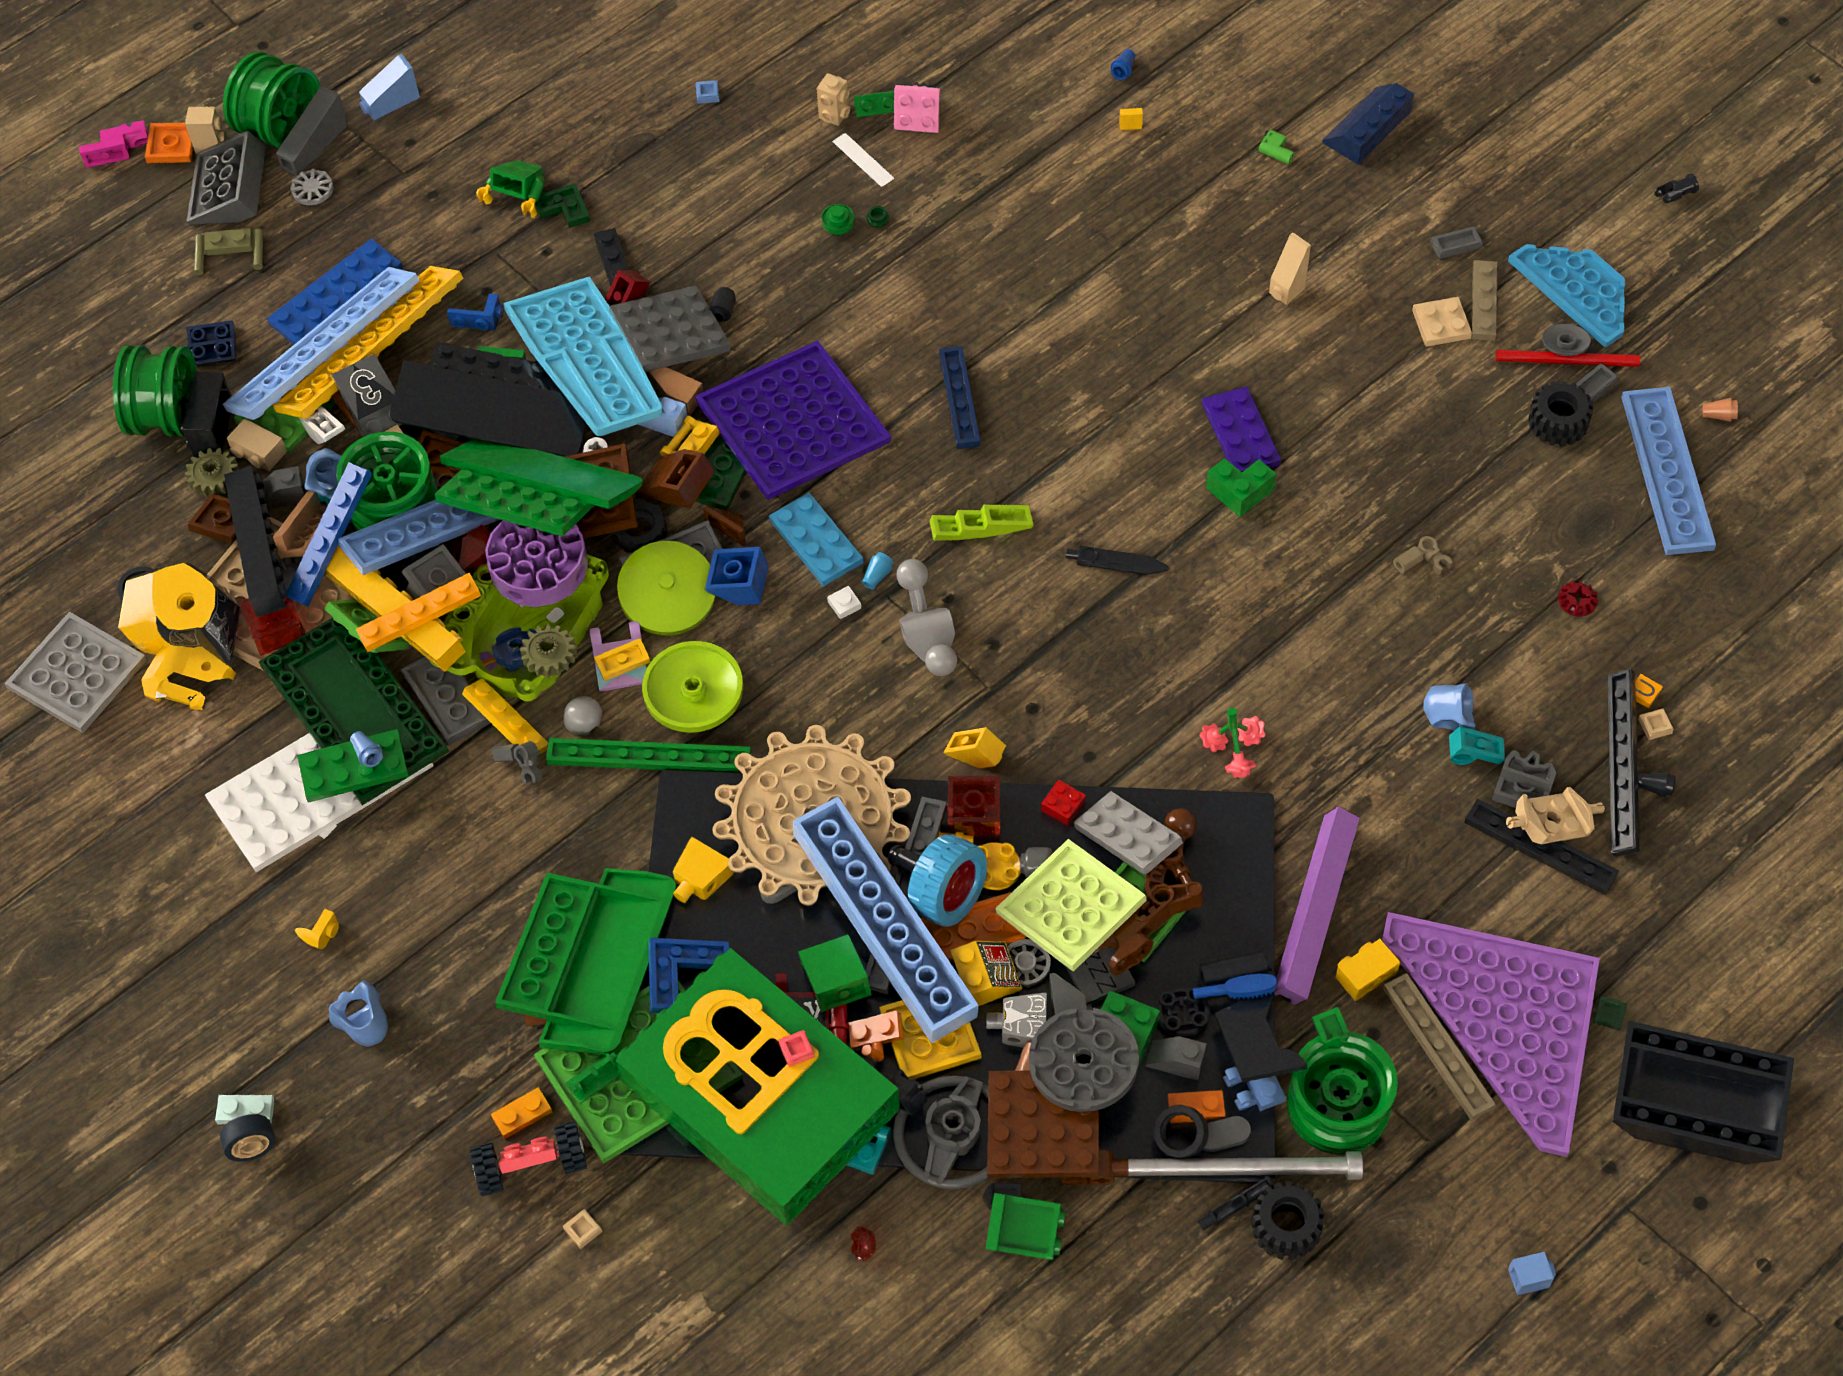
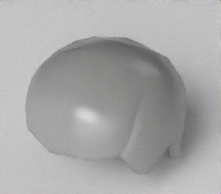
[563,696,603,736]

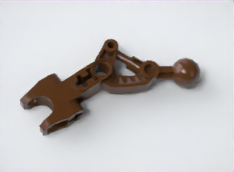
[1092,808,1204,976]

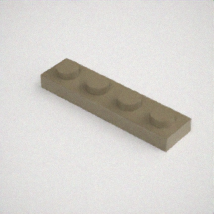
[1471,260,1497,341]

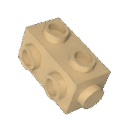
[817,73,850,126]

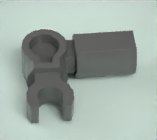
[492,741,542,783]

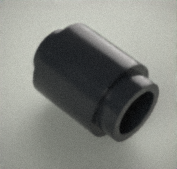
[709,287,736,322]

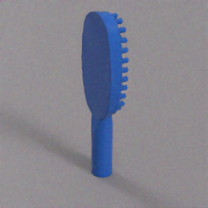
[1193,974,1277,999]

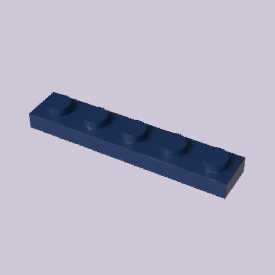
[939,346,980,449]

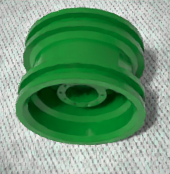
[223,51,321,148]
[113,345,198,437]
[336,432,438,530]
[1286,1032,1398,1155]

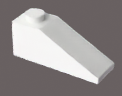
[299,406,345,444]

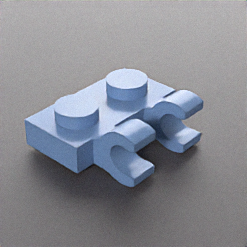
[1223,1067,1286,1111]

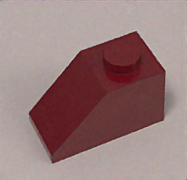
[605,270,650,306]

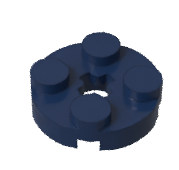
[492,627,537,672]

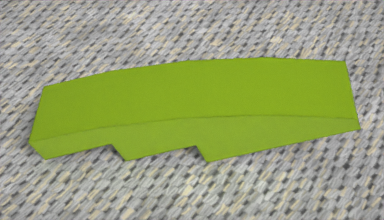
[930,505,1033,541]

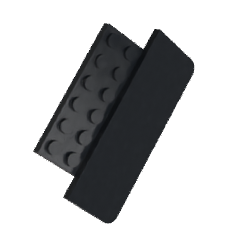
[390,342,587,457]

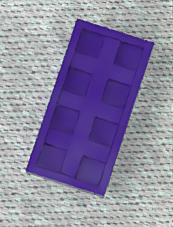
[1202,386,1281,472]

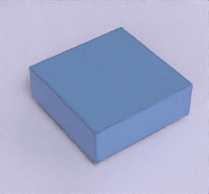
[696,80,719,104]

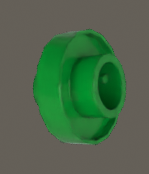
[821,204,855,235]

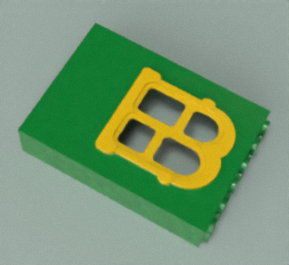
[615,948,900,1227]

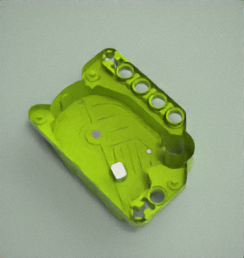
[429,554,609,701]

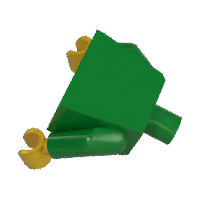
[477,160,545,218]

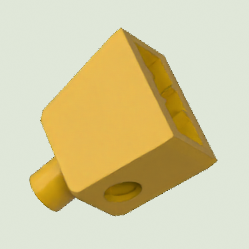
[673,837,734,903]

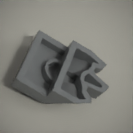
[1492,750,1556,808]

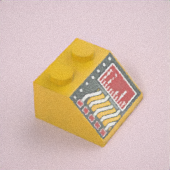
[951,941,1022,1006]

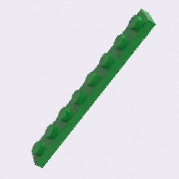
[546,738,751,773]

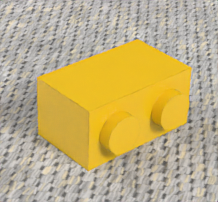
[1335,939,1400,1002]

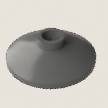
[1542,324,1591,356]

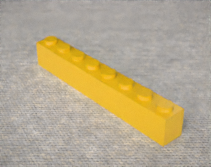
[324,544,466,672]

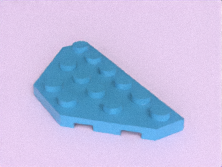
[1508,244,1625,348]

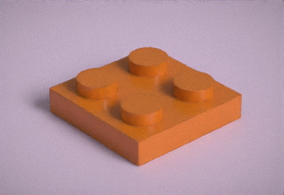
[145,123,193,163]

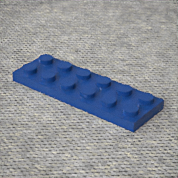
[267,238,403,345]

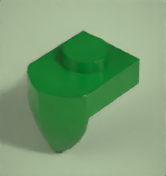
[1312,1007,1350,1049]

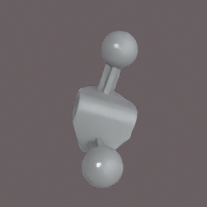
[896,559,957,676]

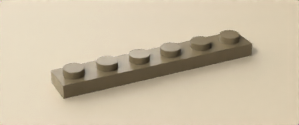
[1383,973,1496,1121]

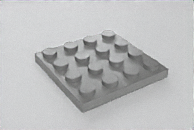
[4,612,147,733]

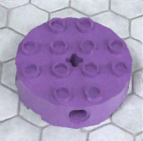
[485,520,588,607]

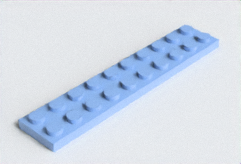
[223,267,420,420]

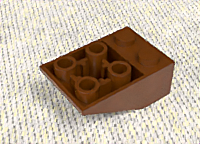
[635,449,715,508]

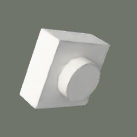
[827,586,861,619]

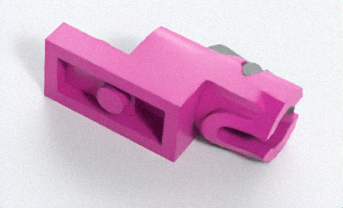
[79,120,149,168]

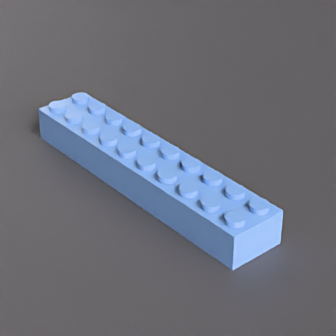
[793,797,978,1044]

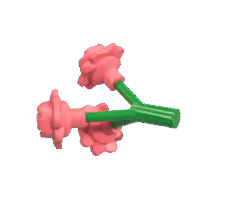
[1200,708,1266,778]

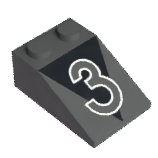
[331,354,403,438]

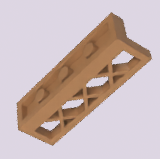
[273,491,328,558]

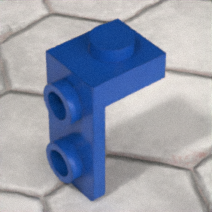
[447,294,504,331]

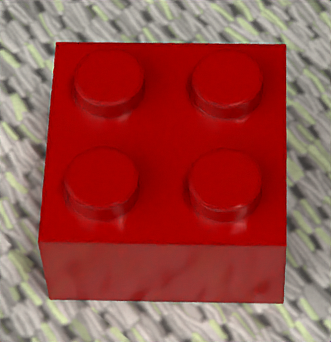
[1041,779,1086,826]

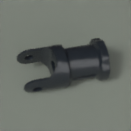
[1654,173,1699,203]

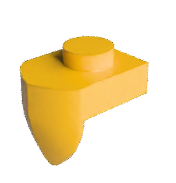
[295,909,339,949]

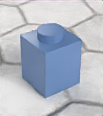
[1508,1252,1556,1295]

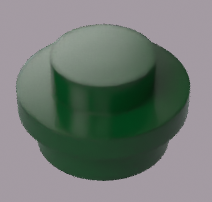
[866,206,889,228]

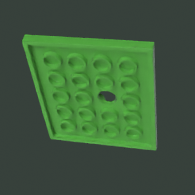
[534,980,743,1164]

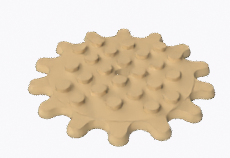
[713,725,911,906]

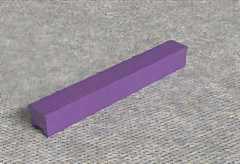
[1274,807,1360,1005]

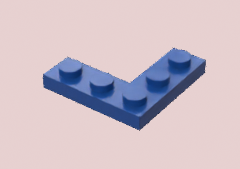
[648,938,729,1014]

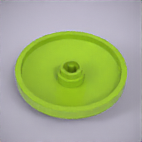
[617,541,716,636]
[642,641,743,733]

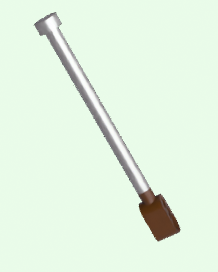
[1062,1150,1363,1186]

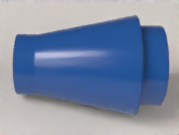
[1111,49,1136,80]

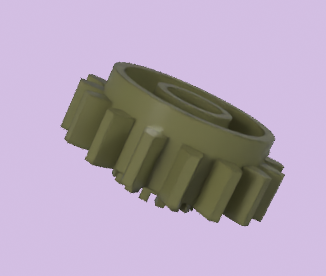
[185,448,239,497]
[520,624,577,678]

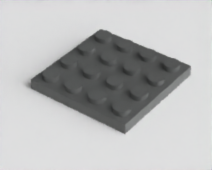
[609,286,730,372]

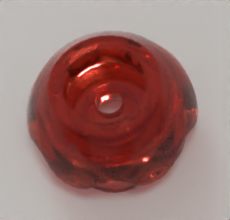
[851,1226,876,1262]

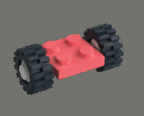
[470,1121,587,1196]

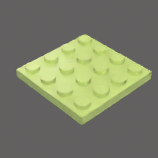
[995,839,1147,972]

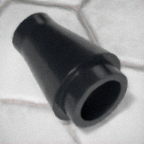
[1638,772,1676,797]

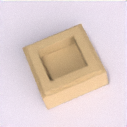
[1638,708,1674,740]
[563,1209,602,1249]

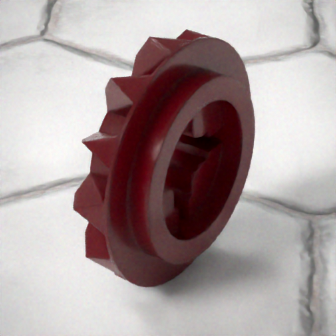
[1558,580,1599,617]

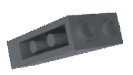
[276,86,348,176]

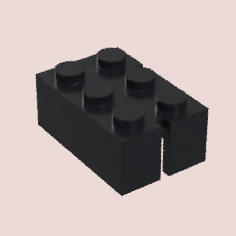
[180,372,232,457]

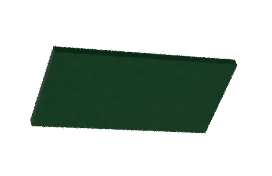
[259,618,449,806]

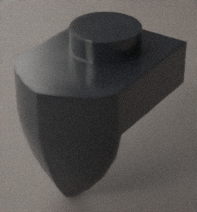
[983,1183,1022,1211]

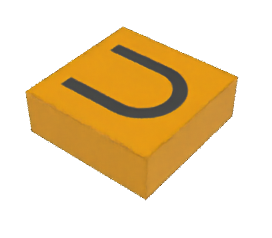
[1635,674,1663,709]

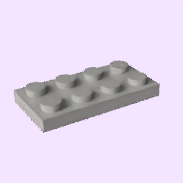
[1074,791,1183,875]

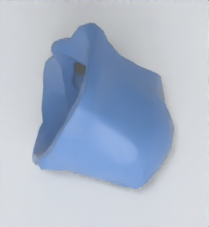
[305,448,341,500]
[1423,683,1476,730]
[329,981,388,1047]

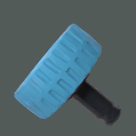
[887,834,987,927]

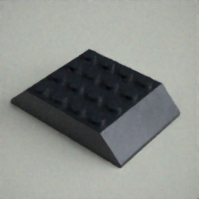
[1612,1021,1794,1164]

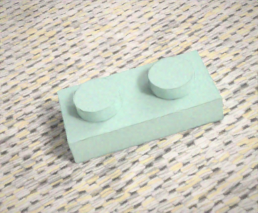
[215,1095,275,1124]

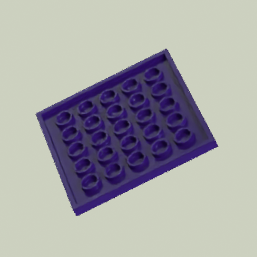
[696,341,891,500]

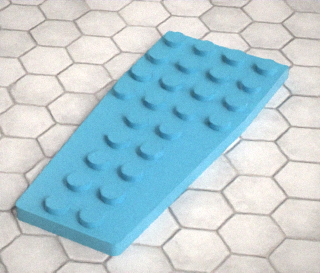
[504,276,662,436]

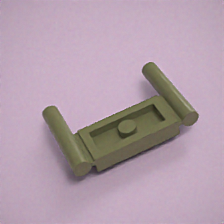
[194,228,263,276]

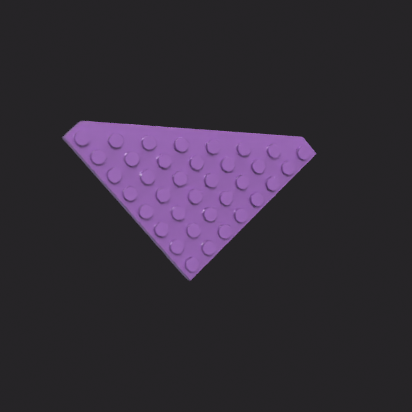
[1382,912,1600,1157]

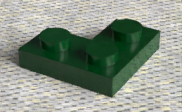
[535,183,590,228]

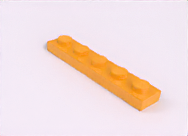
[356,573,481,652]

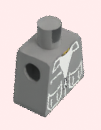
[986,993,1047,1048]

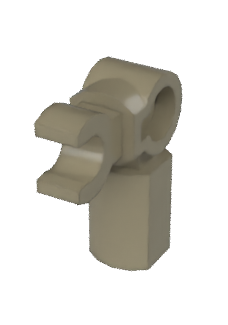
[1393,536,1453,575]

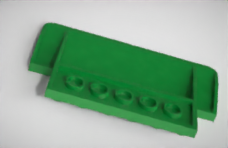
[435,439,643,536]
[495,868,676,1055]

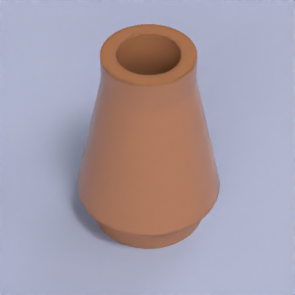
[1702,398,1738,422]

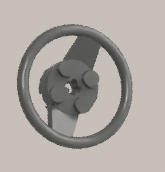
[893,1076,989,1190]

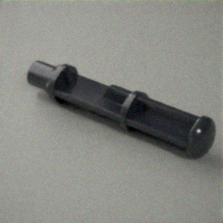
[1197,1176,1275,1231]

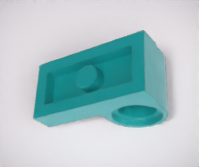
[1449,726,1505,765]

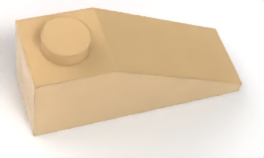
[1269,233,1311,305]

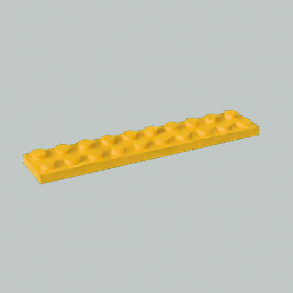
[272,266,463,419]

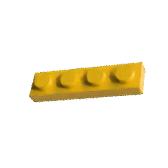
[462,678,548,755]

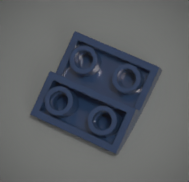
[186,320,236,366]

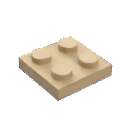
[1412,297,1472,347]

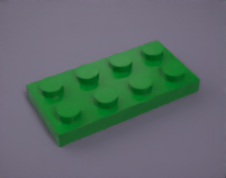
[297,729,409,803]

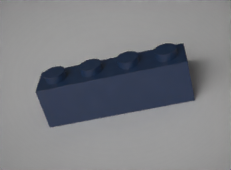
[1322,83,1414,164]

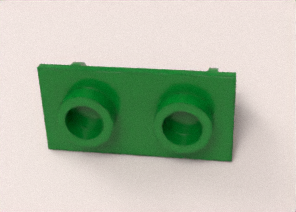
[853,90,894,117]
[566,1052,620,1103]

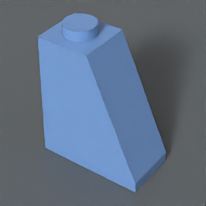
[359,54,420,120]

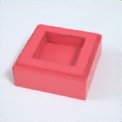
[778,1030,815,1067]

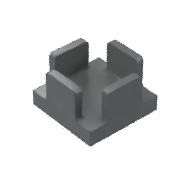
[402,545,466,600]

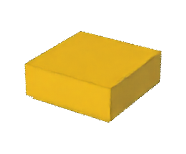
[1119,108,1143,130]

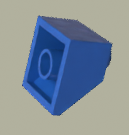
[705,547,769,605]

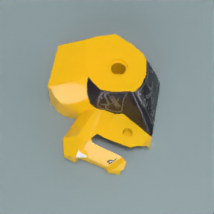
[118,563,241,710]

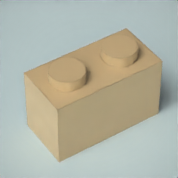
[185,107,227,154]
[227,418,287,472]

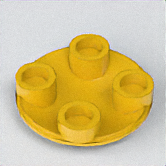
[978,843,1021,890]

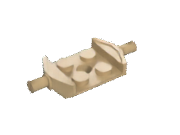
[1506,787,1605,844]

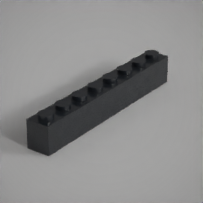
[224,465,288,617]

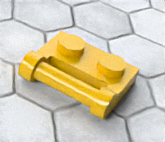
[660,416,720,456]

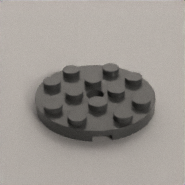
[1029,1008,1139,1112]

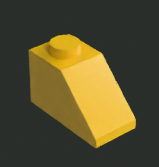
[944,727,1006,768]

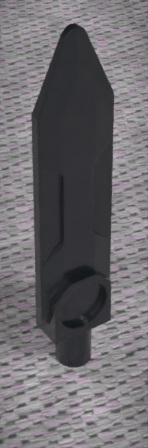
[1066,545,1169,575]

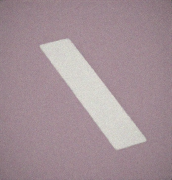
[833,133,894,187]

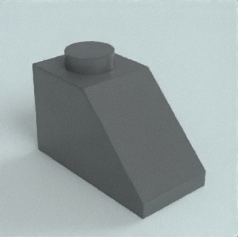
[261,466,306,509]
[1049,973,1092,1016]
[1146,1037,1207,1081]

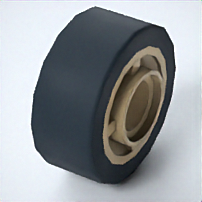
[220,1114,275,1162]

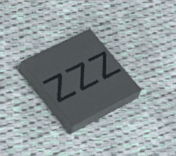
[1065,948,1135,1005]

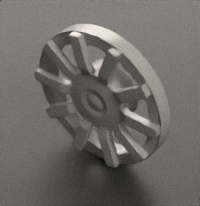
[291,169,333,205]
[1007,939,1051,988]

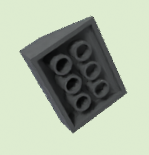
[187,131,266,225]

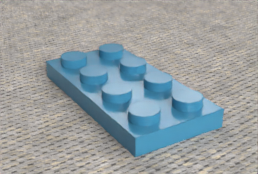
[769,493,863,587]

